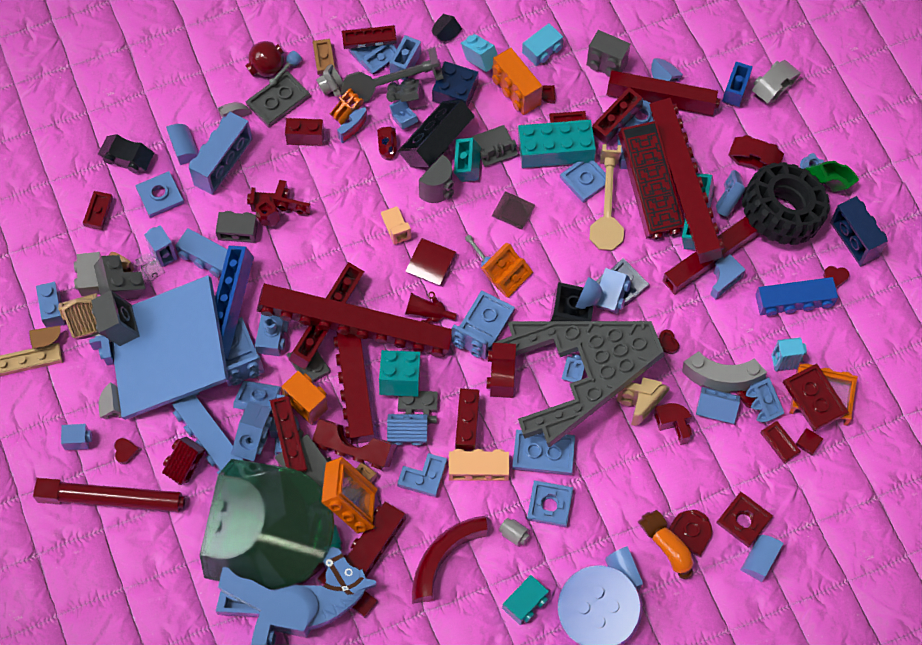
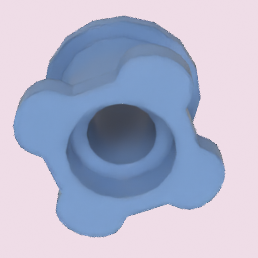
[800,153,824,169]

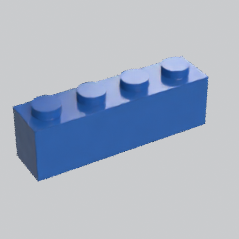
[755,277,838,316]

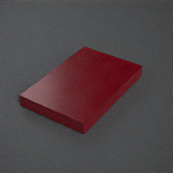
[782,364,849,431]

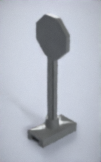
[341,47,443,103]

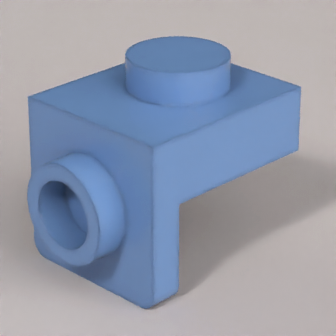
[389,100,418,129]

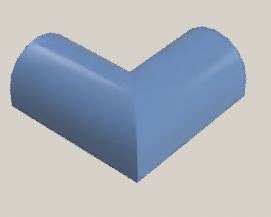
[716,170,745,217]

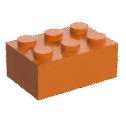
[492,48,543,115]

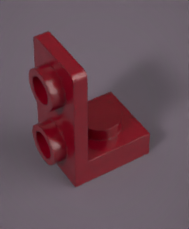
[273,180,311,215]

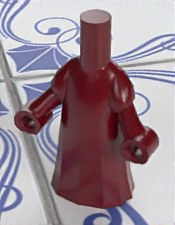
[405,291,457,323]

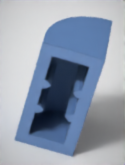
[166,124,199,165]
[696,387,740,424]
[740,535,784,582]
[605,546,643,591]

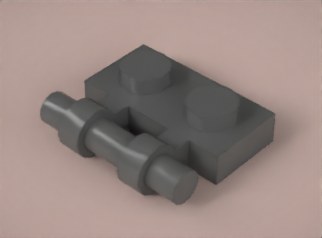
[386,78,420,102]
[398,391,438,425]

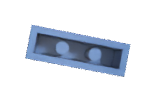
[175,228,228,277]

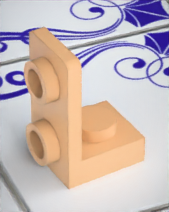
[381,207,411,245]

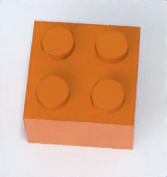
[281,371,328,425]

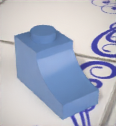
[710,254,745,300]

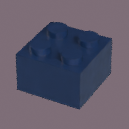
[432,61,479,107]

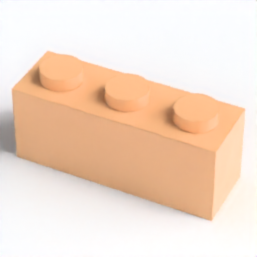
[449,449,509,481]

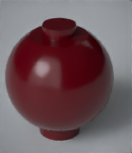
[245,41,284,77]

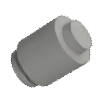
[499,518,530,546]

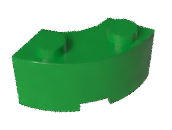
[805,161,859,192]

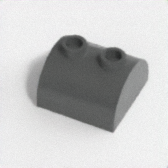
[418,154,454,203]

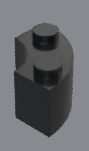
[98,134,154,173]

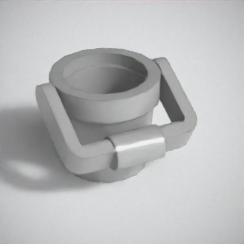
[316,64,343,97]

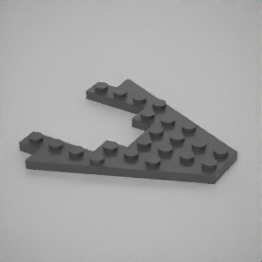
[494,321,665,447]

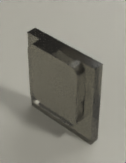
[492,191,535,230]

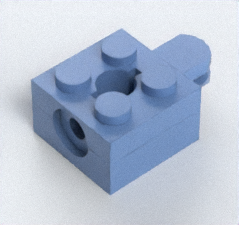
[231,402,273,461]

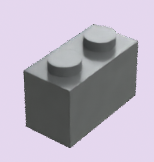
[216,211,258,243]

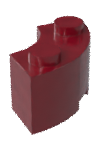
[728,135,784,170]
[486,343,516,398]

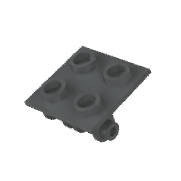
[471,125,518,167]

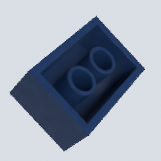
[830,196,888,267]

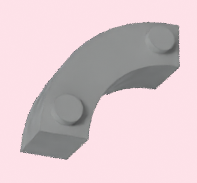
[682,351,767,393]

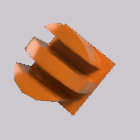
[329,88,364,125]

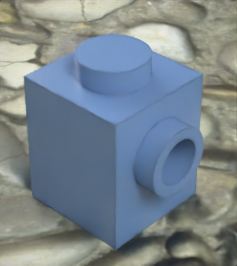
[61,424,92,450]

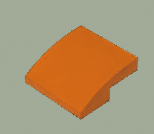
[481,243,533,298]

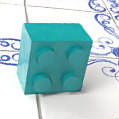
[379,350,420,397]

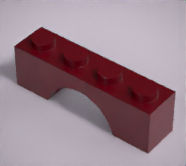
[312,419,397,470]

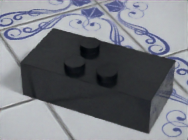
[398,100,475,167]

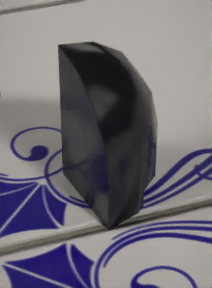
[432,14,462,42]

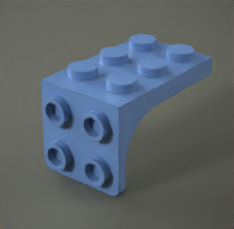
[452,290,515,359]
[226,317,264,386]

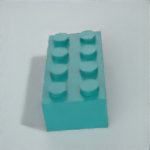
[518,120,596,168]

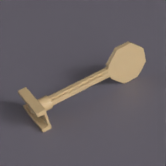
[589,144,624,251]

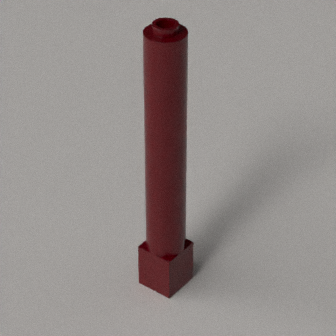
[33,478,185,512]

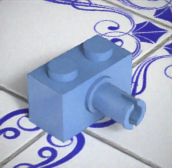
[255,314,289,356]

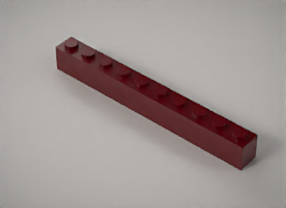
[649,97,724,264]
[256,283,452,357]

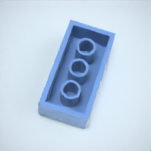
[189,112,252,195]

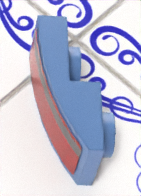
[337,107,367,143]

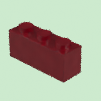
[592,87,643,144]
[455,388,480,452]

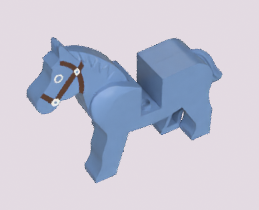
[216,547,377,645]

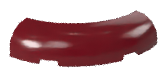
[412,515,488,604]

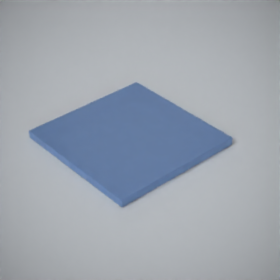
[112,275,229,420]

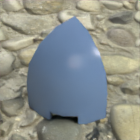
[651,58,683,82]
[576,277,602,309]

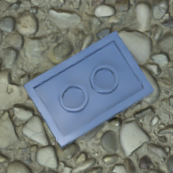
[512,429,575,475]

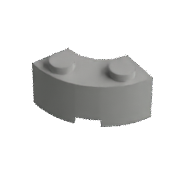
[752,60,801,104]

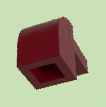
[654,403,692,445]

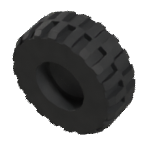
[742,162,830,245]

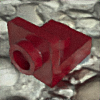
[247,187,275,212]

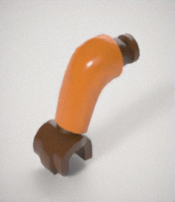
[638,510,693,579]

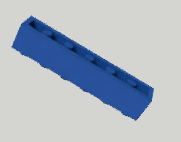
[215,246,254,361]

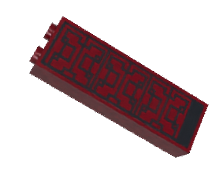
[618,121,684,240]

